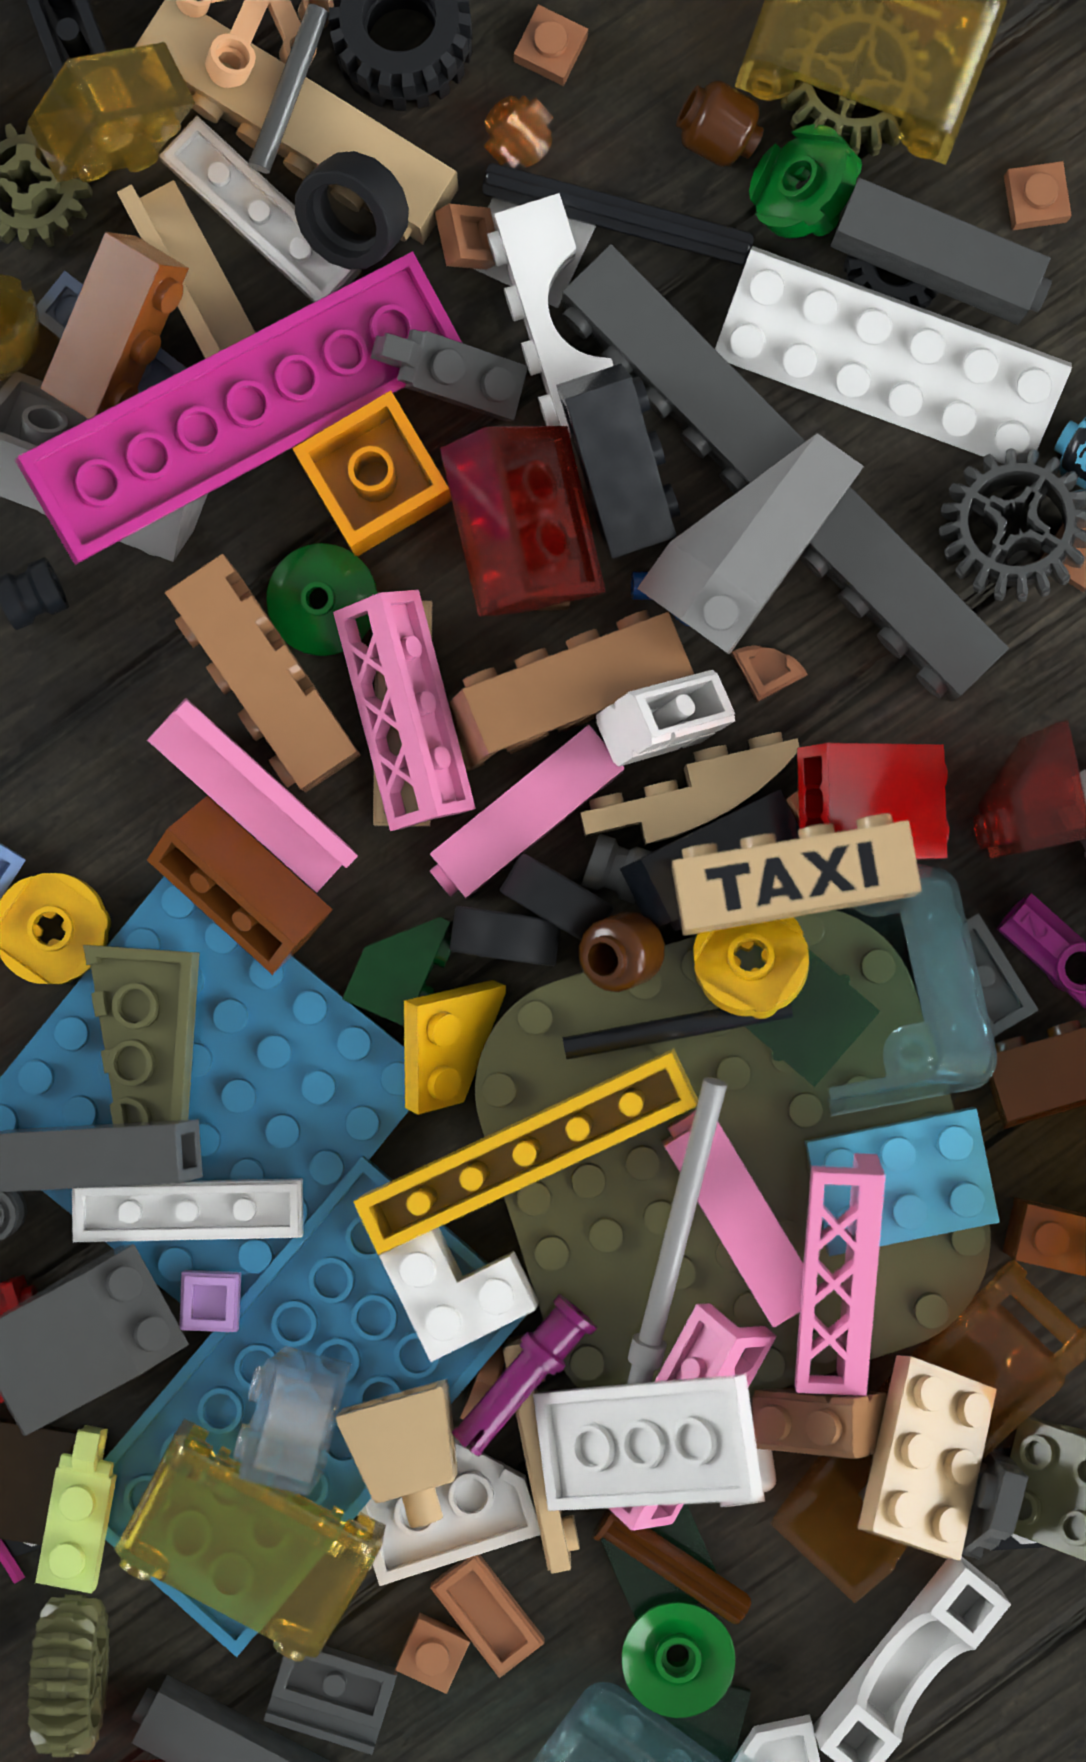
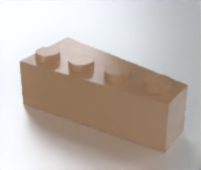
[165,554,361,793]
[449,610,694,772]

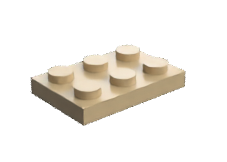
[858,1355,997,1561]

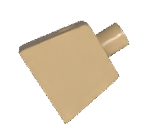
[336,1379,458,1528]

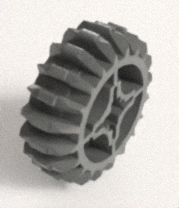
[939,448,1086,602]

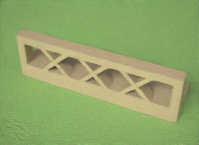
[117,180,255,359]

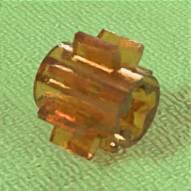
[484,95,553,168]

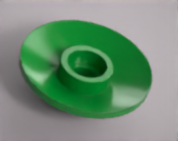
[267,543,378,656]
[621,1601,736,1718]

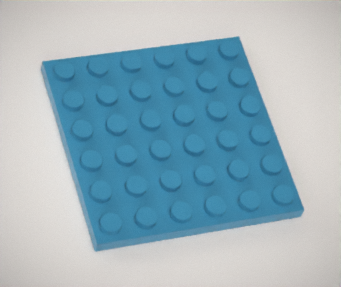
[0,877,409,1336]

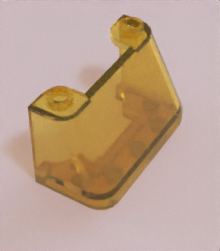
[735,0,1007,165]
[115,1418,386,1662]

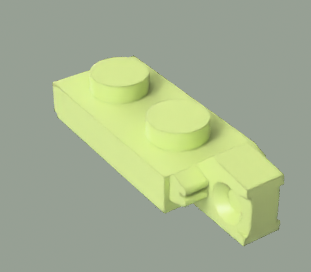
[35,1425,117,1593]

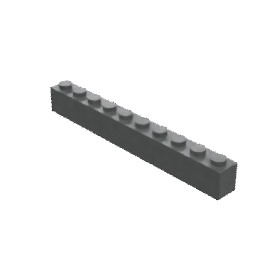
[562,244,1009,702]

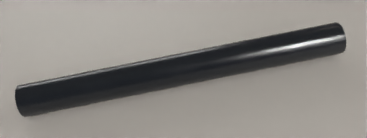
[563,1003,793,1060]

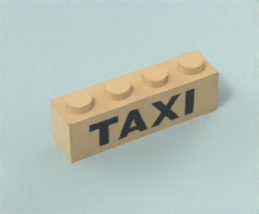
[671,814,922,936]

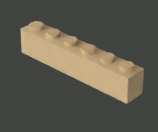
[133,0,459,244]

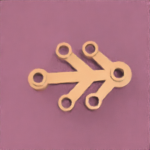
[176,0,334,88]

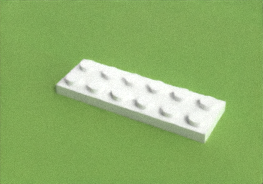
[715,246,1072,464]

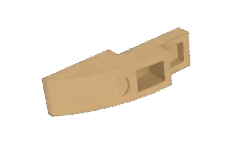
[580,732,799,846]

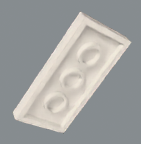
[533,1374,763,1511]

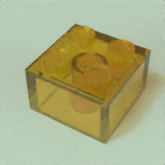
[27,42,195,183]

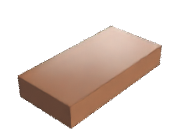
[430,1554,544,1678]

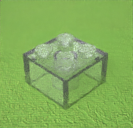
[234,1346,351,1496]

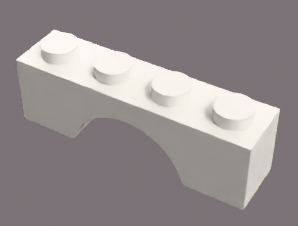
[487,193,613,441]
[813,1556,1011,1762]

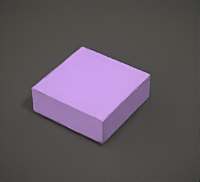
[179,1270,241,1332]

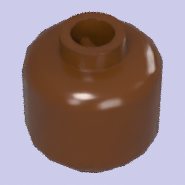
[676,81,764,167]
[579,912,665,992]

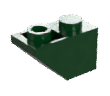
[342,917,452,1026]

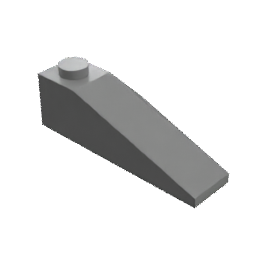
[637,433,864,655]

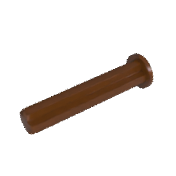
[592,1508,752,1624]

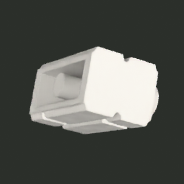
[596,669,735,767]

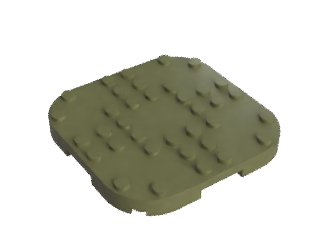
[475,910,991,1399]

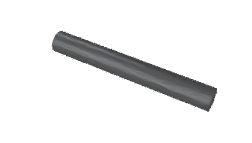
[248,4,329,174]

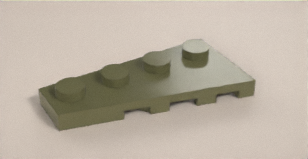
[83,945,200,1124]

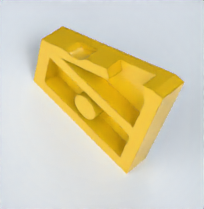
[404,980,506,1115]

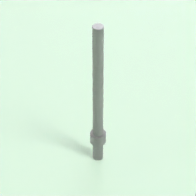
[627,1077,727,1384]

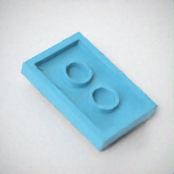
[804,1107,1000,1256]

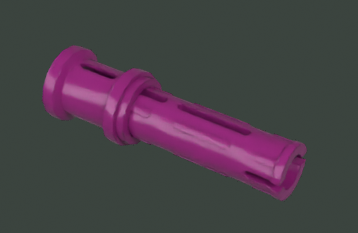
[452,1294,598,1457]

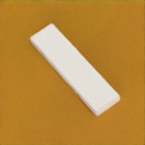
[159,116,361,303]
[72,1178,304,1242]

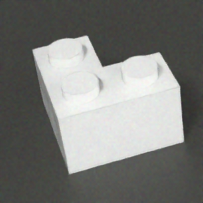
[379,1227,539,1362]

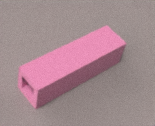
[429,725,625,899]
[662,1110,817,1328]

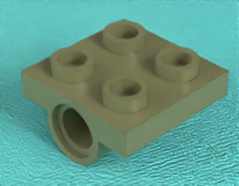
[1010,1415,1086,1561]

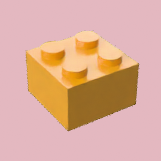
[292,390,452,556]

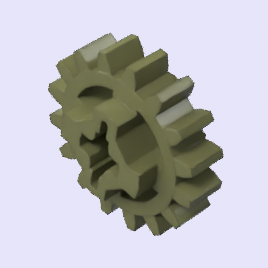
[0,121,93,250]

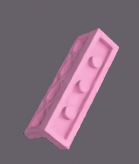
[333,590,476,831]
[147,698,358,893]
[794,1153,885,1396]
[609,1303,777,1531]

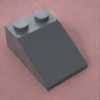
[0,1244,189,1436]

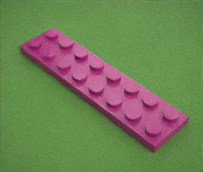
[15,251,462,565]

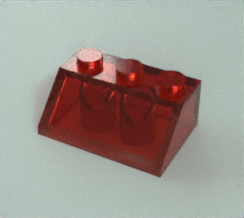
[440,426,606,617]
[974,720,1086,859]

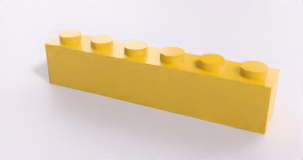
[354,1048,698,1255]

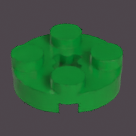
[749,124,862,238]

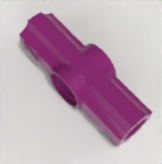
[996,893,1086,1010]

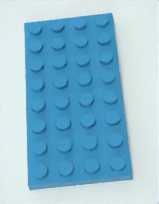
[104,1156,527,1657]

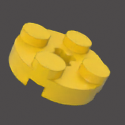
[0,873,111,984]
[694,917,809,1019]

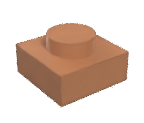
[514,5,588,86]
[1004,161,1072,231]
[435,203,495,270]
[395,1612,470,1694]

